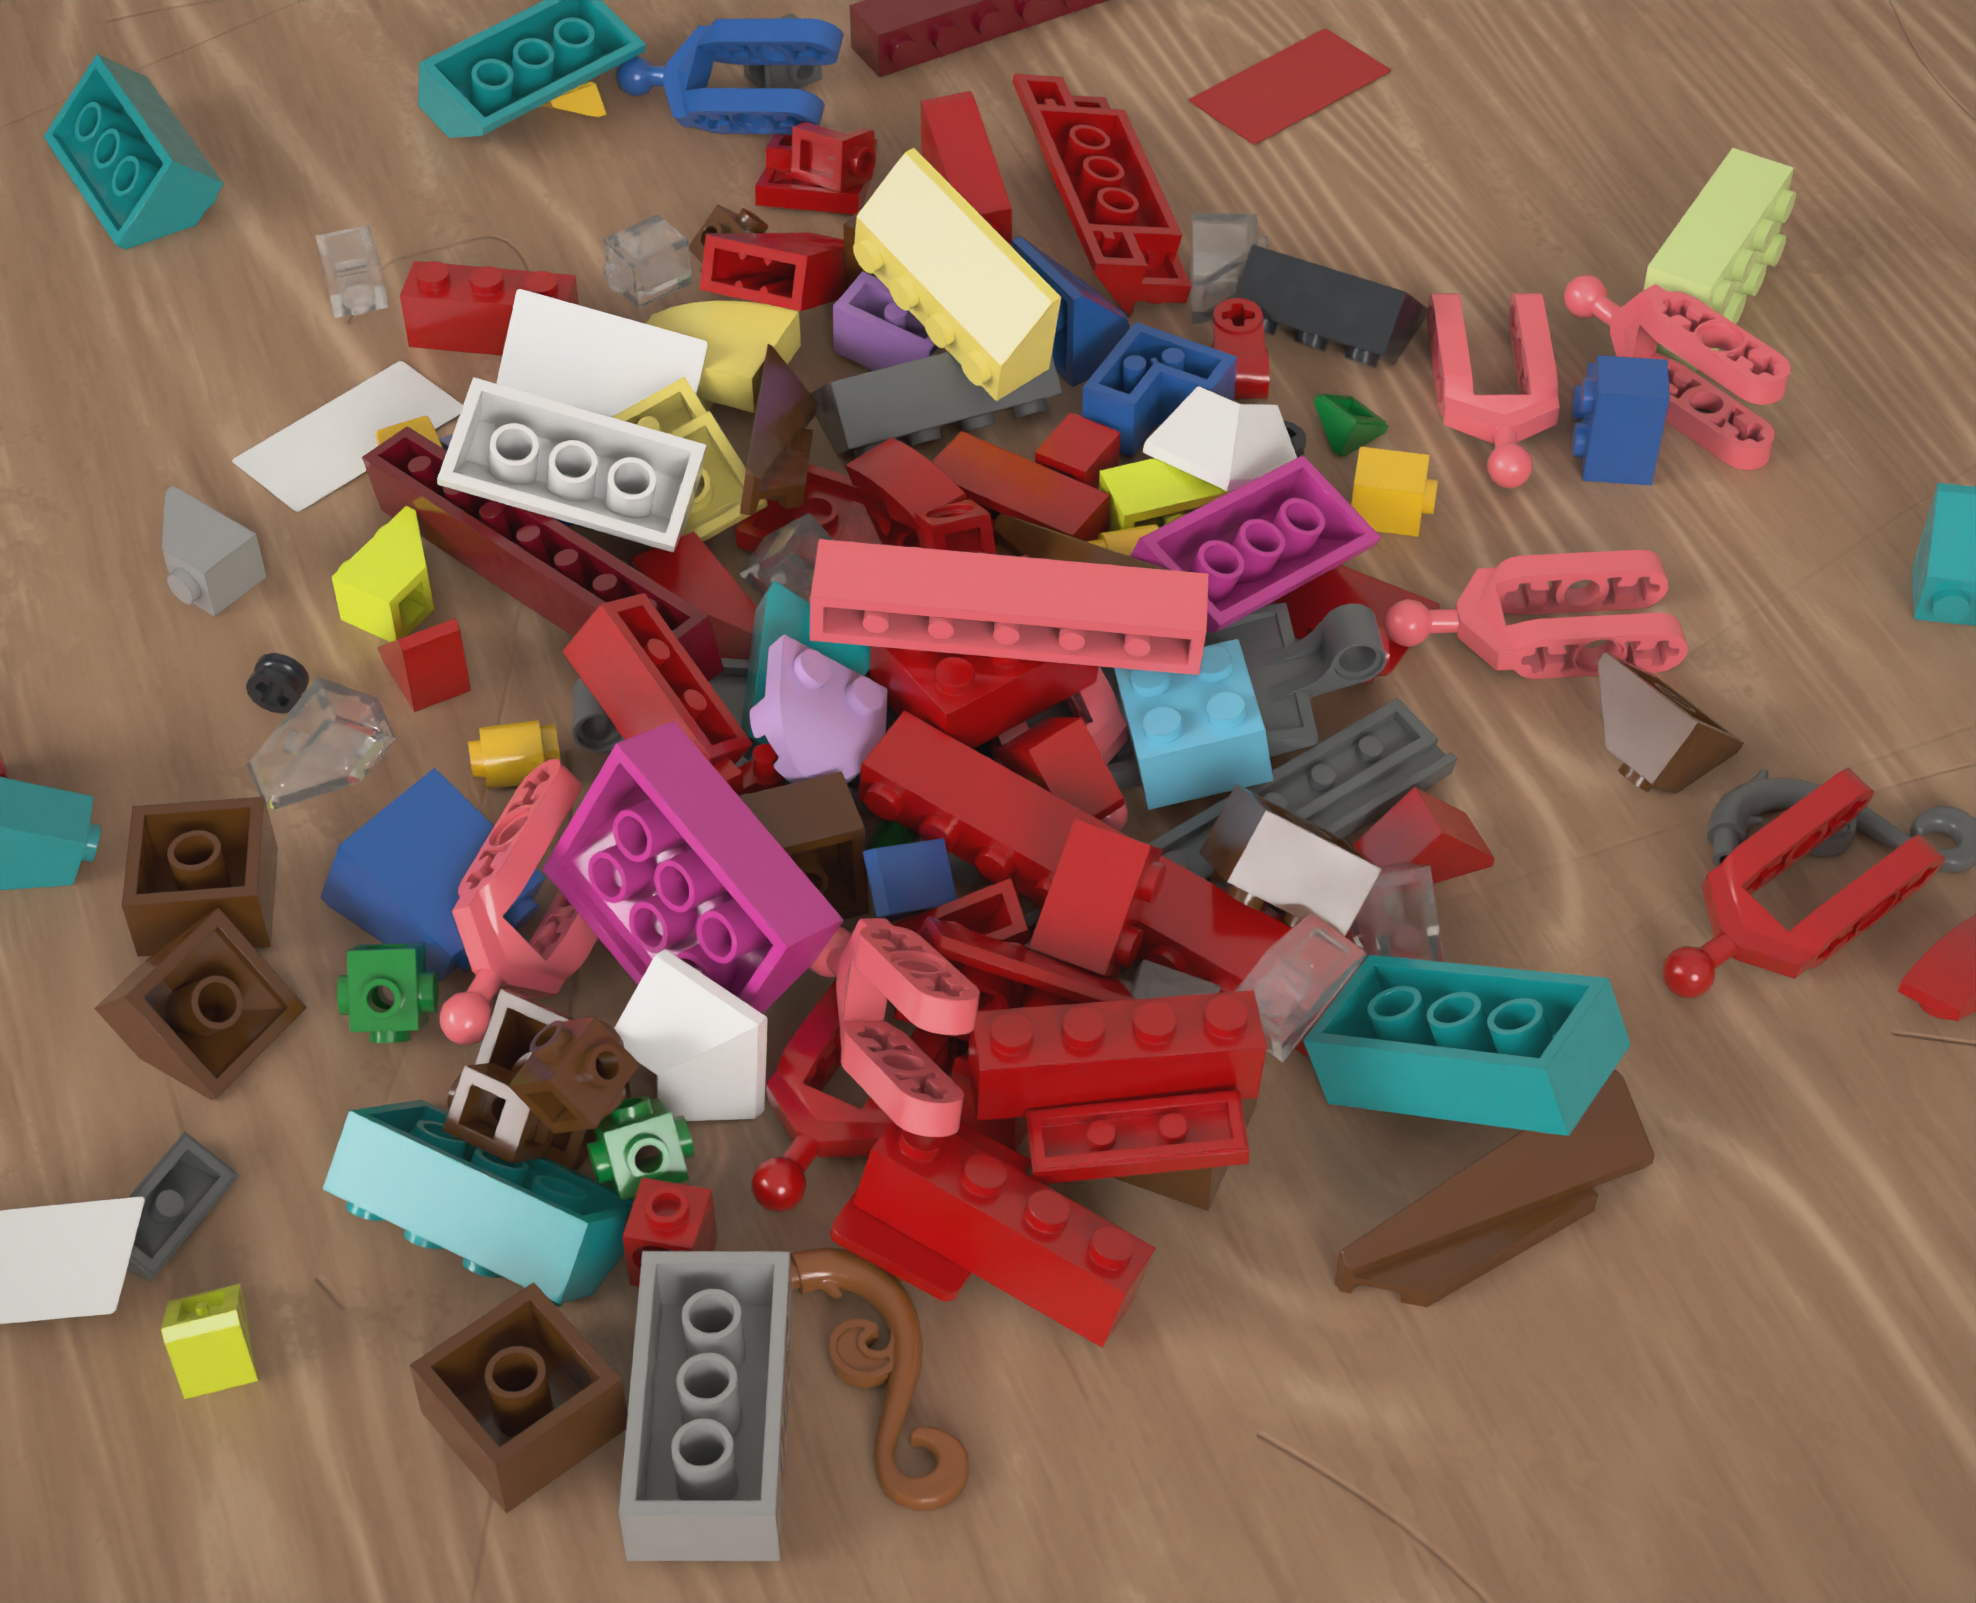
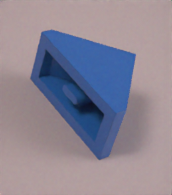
[863,838,957,921]

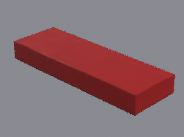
[1026,1089,1250,1184]

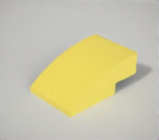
[646,300,801,413]
[612,377,768,548]

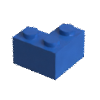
[1082,322,1237,457]
[1571,355,1670,486]

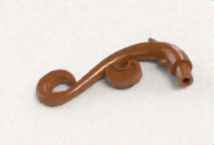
[790,1247,969,1511]

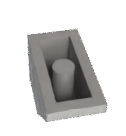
[162,485,266,617]

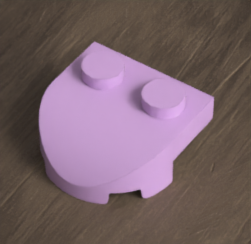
[750,635,887,783]

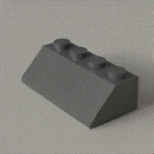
[810,352,1062,458]

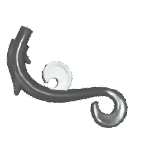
[1707,769,1976,873]

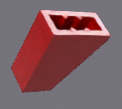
[920,91,1012,247]
[700,232,846,311]

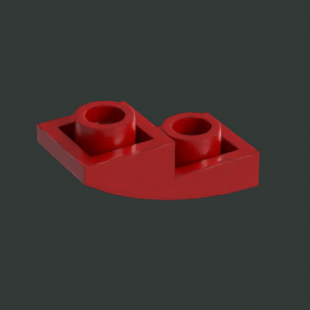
[845,437,967,530]
[1897,914,1976,1022]

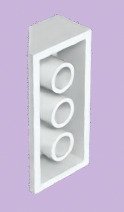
[437,377,706,552]

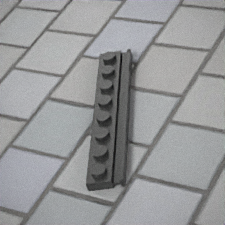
[1025,697,1457,977]

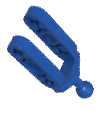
[616,18,844,135]

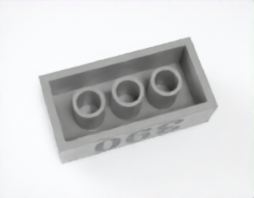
[619,1251,794,1561]

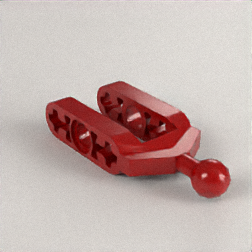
[1662,768,1945,999]
[751,978,969,1213]

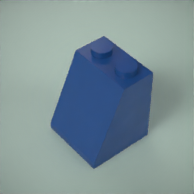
[320,768,546,982]

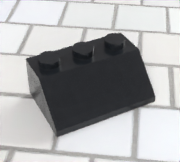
[1234,244,1427,368]

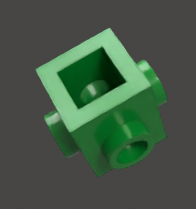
[337,942,439,1043]
[587,1096,695,1203]

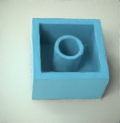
[1114,639,1273,810]

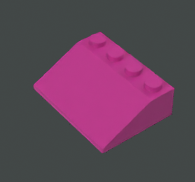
[543,721,844,1014]

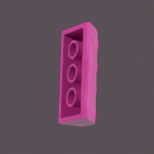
[1130,455,1382,633]

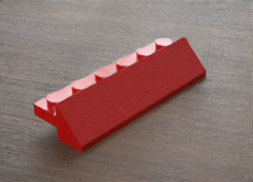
[1012,73,1192,318]

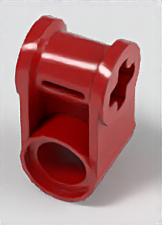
[1211,298,1270,399]

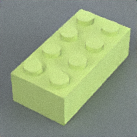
[1643,148,1796,372]

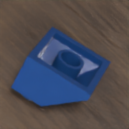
[1012,237,1130,387]

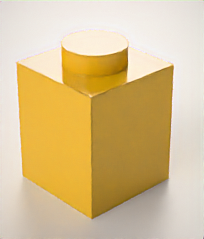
[1351,446,1438,537]

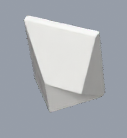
[1143,386,1297,491]
[614,949,768,1121]

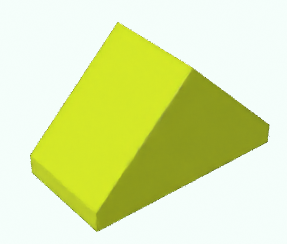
[161,1283,258,1399]

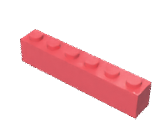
[810,539,1209,675]

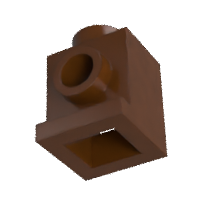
[442,1062,554,1163]

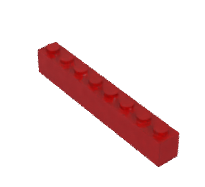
[858,711,1360,1058]

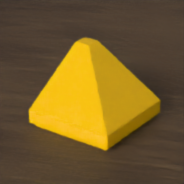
[541,81,607,117]

